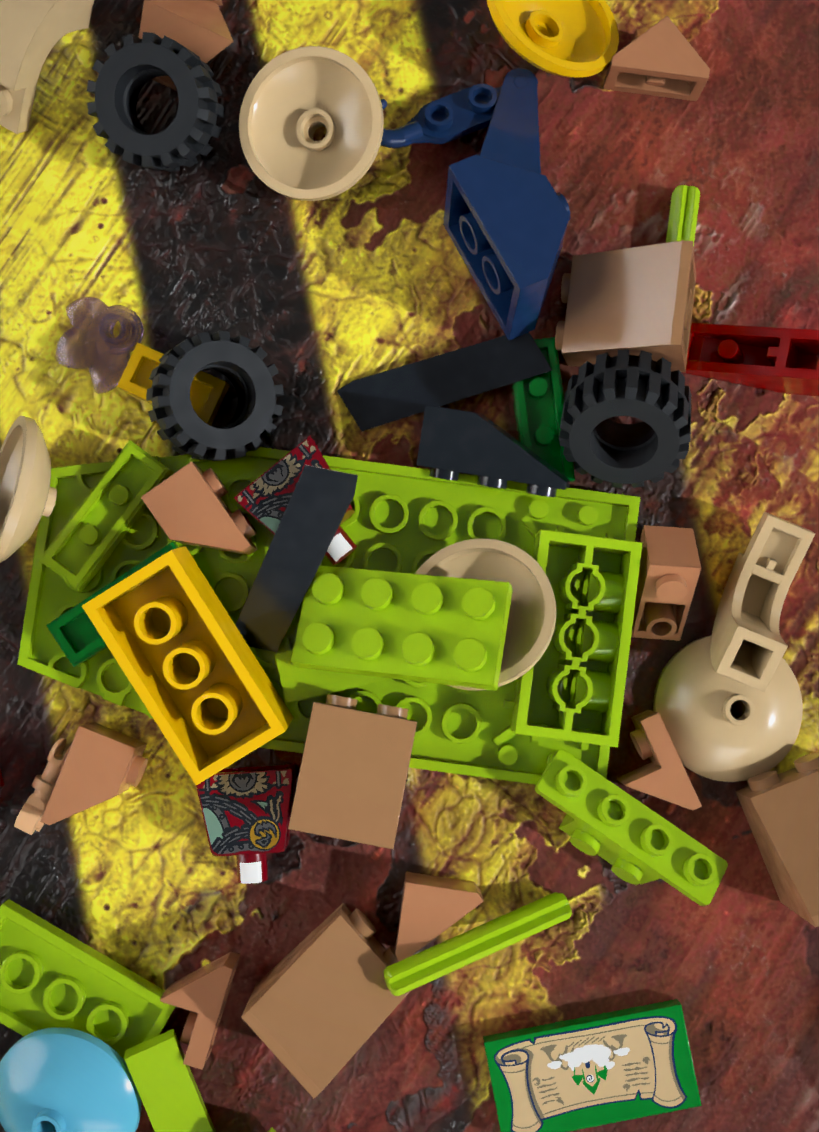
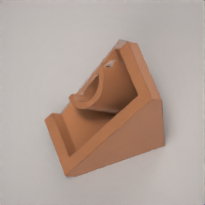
[138,0,234,91]

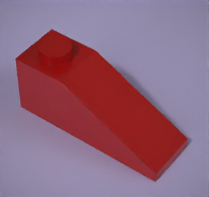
[682,323,819,396]

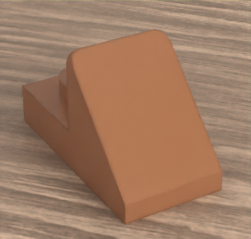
[617,710,702,811]
[160,952,241,1070]

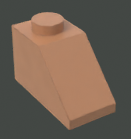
[40,722,148,825]

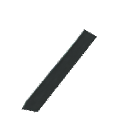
[337,332,552,432]
[236,465,358,652]

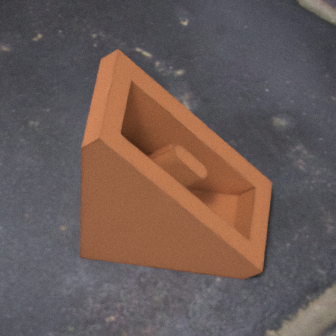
[603,16,710,101]
[395,872,484,961]

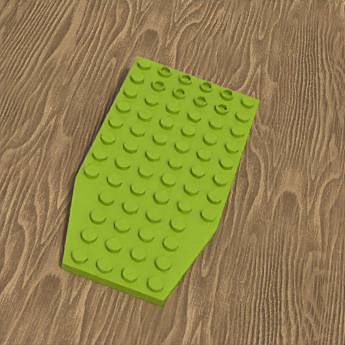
[17,447,642,785]

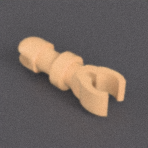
[14,738,71,835]

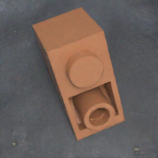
[141,462,258,555]
[631,525,701,641]

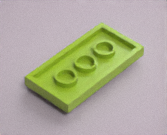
[291,565,513,691]
[0,899,176,1061]

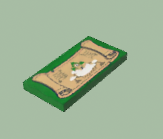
[483,999,702,1132]

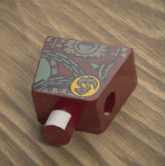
[234,436,357,566]
[196,763,297,884]

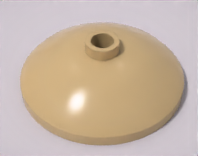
[239,46,384,201]
[0,416,57,562]
[415,539,556,691]
[653,635,803,782]

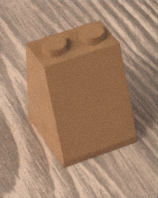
[555,240,696,372]
[288,694,417,849]
[736,752,819,928]
[241,903,410,1099]

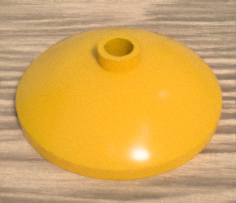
[487,0,619,78]

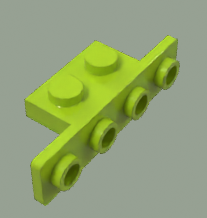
[535,749,728,906]

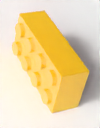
[82,546,294,785]

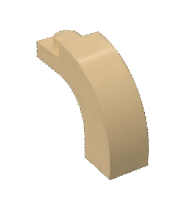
[0,0,94,134]
[710,512,815,692]

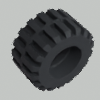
[87,32,224,172]
[146,331,284,461]
[559,349,692,488]

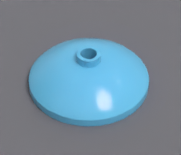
[0,1027,141,1132]

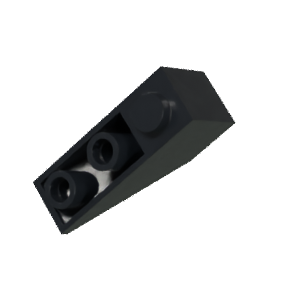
[416,405,571,497]

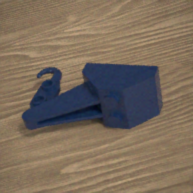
[381,68,570,340]

